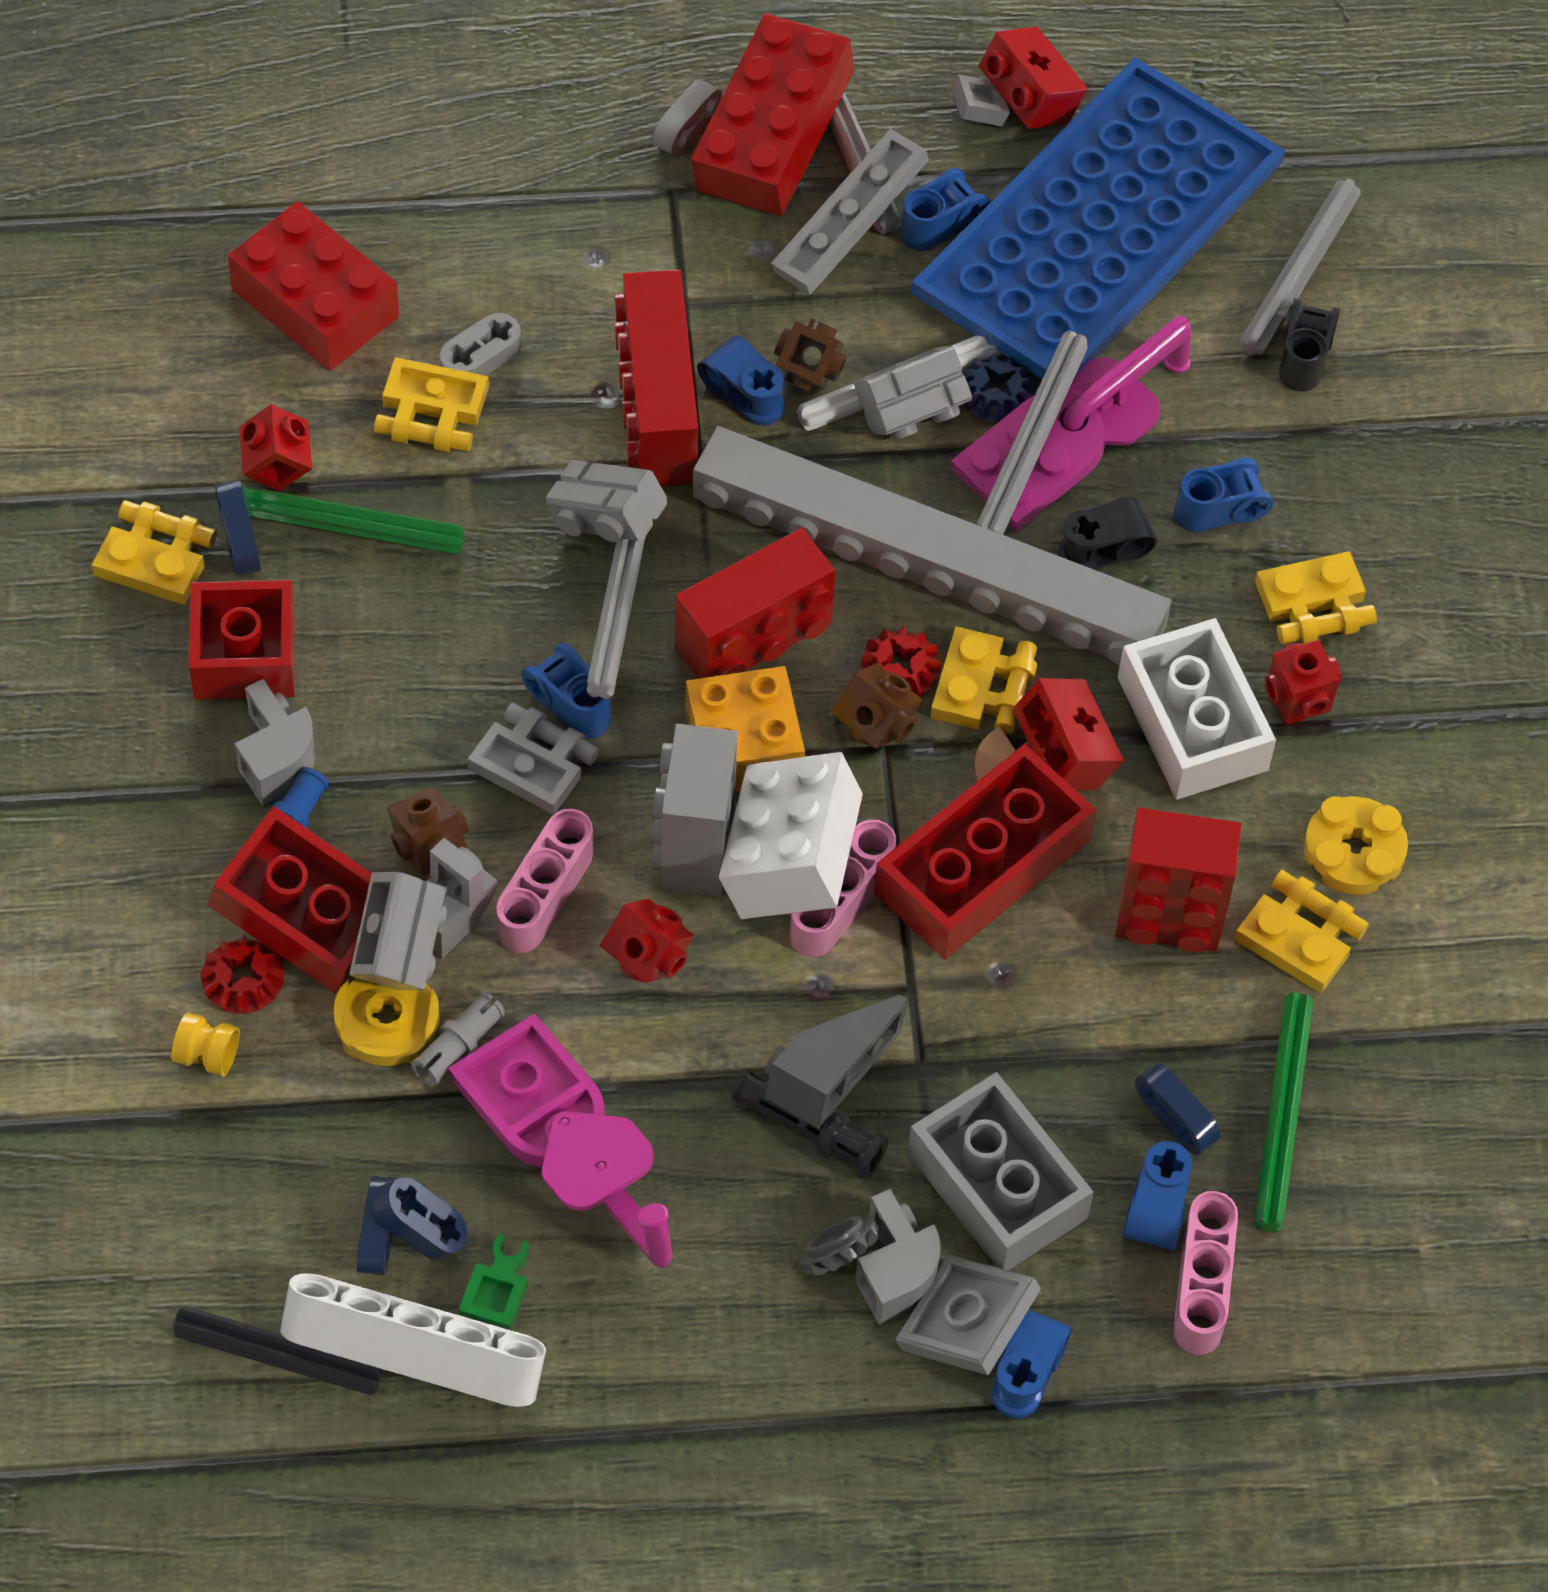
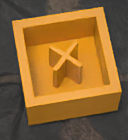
[685,666,805,793]

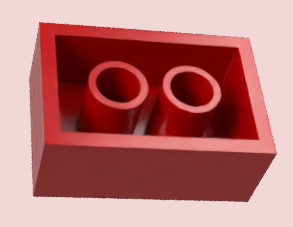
[227,201,399,371]
[674,527,836,679]
[207,806,372,994]
[1115,807,1242,952]

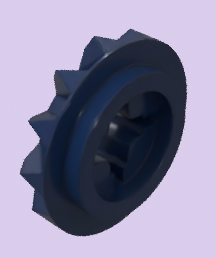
[962,352,1036,422]

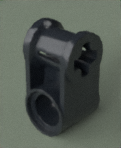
[1279,298,1341,392]
[1057,496,1157,570]

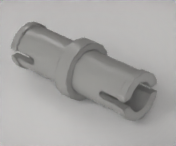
[411,992,505,1086]

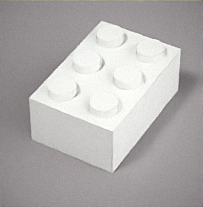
[1117,618,1276,800]
[719,752,863,919]

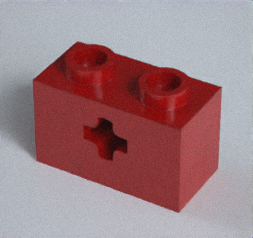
[978,26,1088,129]
[1013,678,1124,790]

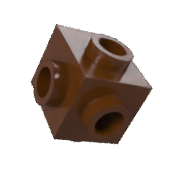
[774,318,847,392]
[830,663,923,749]
[387,786,469,876]

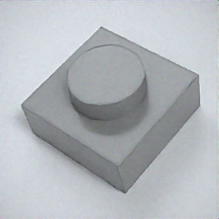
[951,74,1010,126]

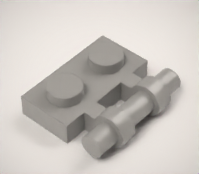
[468,702,600,815]

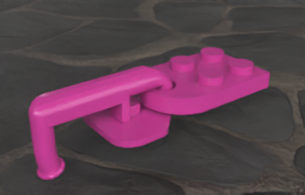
[951,316,1191,532]
[448,1013,672,1268]

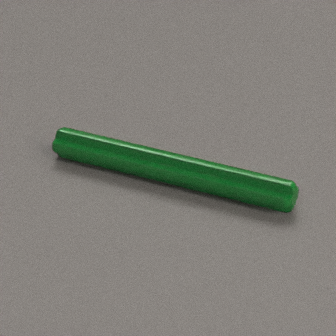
[242,486,464,554]
[1253,992,1314,1233]

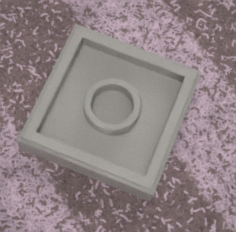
[895,1255,1041,1375]

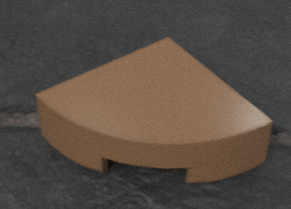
[974,727,1015,783]

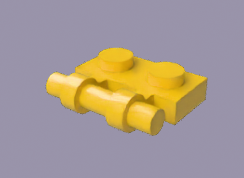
[374,357,489,453]
[92,500,217,605]
[1255,551,1377,645]
[930,626,1037,734]
[1234,870,1369,994]

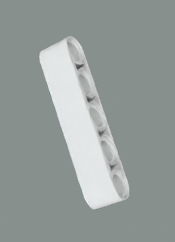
[280,1274,546,1407]

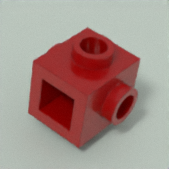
[239,404,312,491]
[1265,640,1341,725]
[599,898,695,983]

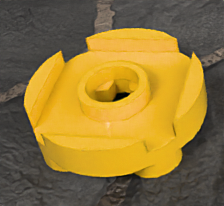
[1304,796,1408,895]
[334,978,440,1066]

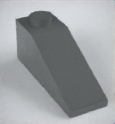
[765,995,908,1129]

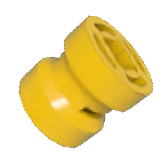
[171,1012,240,1077]

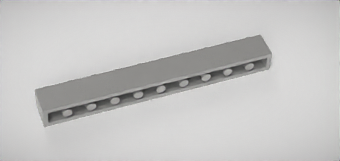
[693,425,1172,666]

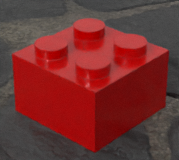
[189,580,296,700]

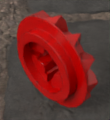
[861,625,941,696]
[200,934,285,1014]

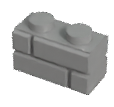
[854,346,972,441]
[546,460,667,542]
[350,872,447,991]

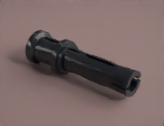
[732,1070,889,1180]

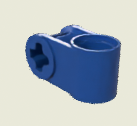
[899,168,990,251]
[697,335,785,426]
[1174,458,1273,532]
[521,642,611,738]
[1122,1141,1192,1251]
[991,1309,1073,1419]

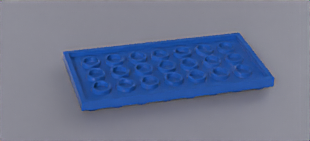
[911,57,1285,380]

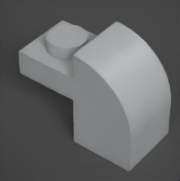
[234,679,315,806]
[427,838,497,959]
[855,1189,940,1325]

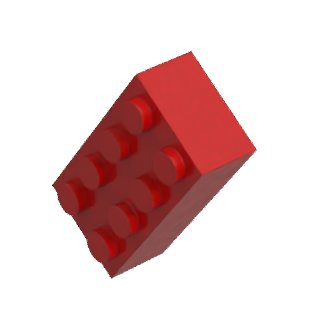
[691,13,855,217]
[614,269,698,487]
[874,744,1097,960]

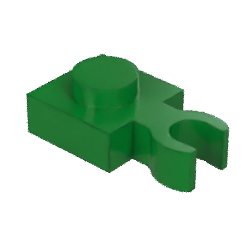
[458,1233,529,1331]

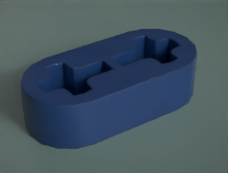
[215,480,261,576]
[1135,1063,1220,1155]
[357,1176,399,1276]
[372,1177,467,1259]

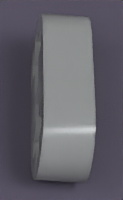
[652,79,722,157]
[440,313,521,376]

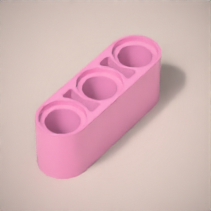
[496,809,593,953]
[789,819,896,957]
[1173,1191,1238,1355]

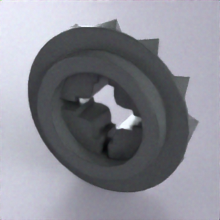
[799,1216,880,1275]

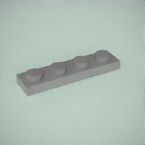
[771,128,929,295]

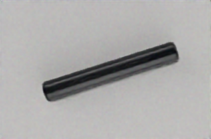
[173,1306,383,1395]

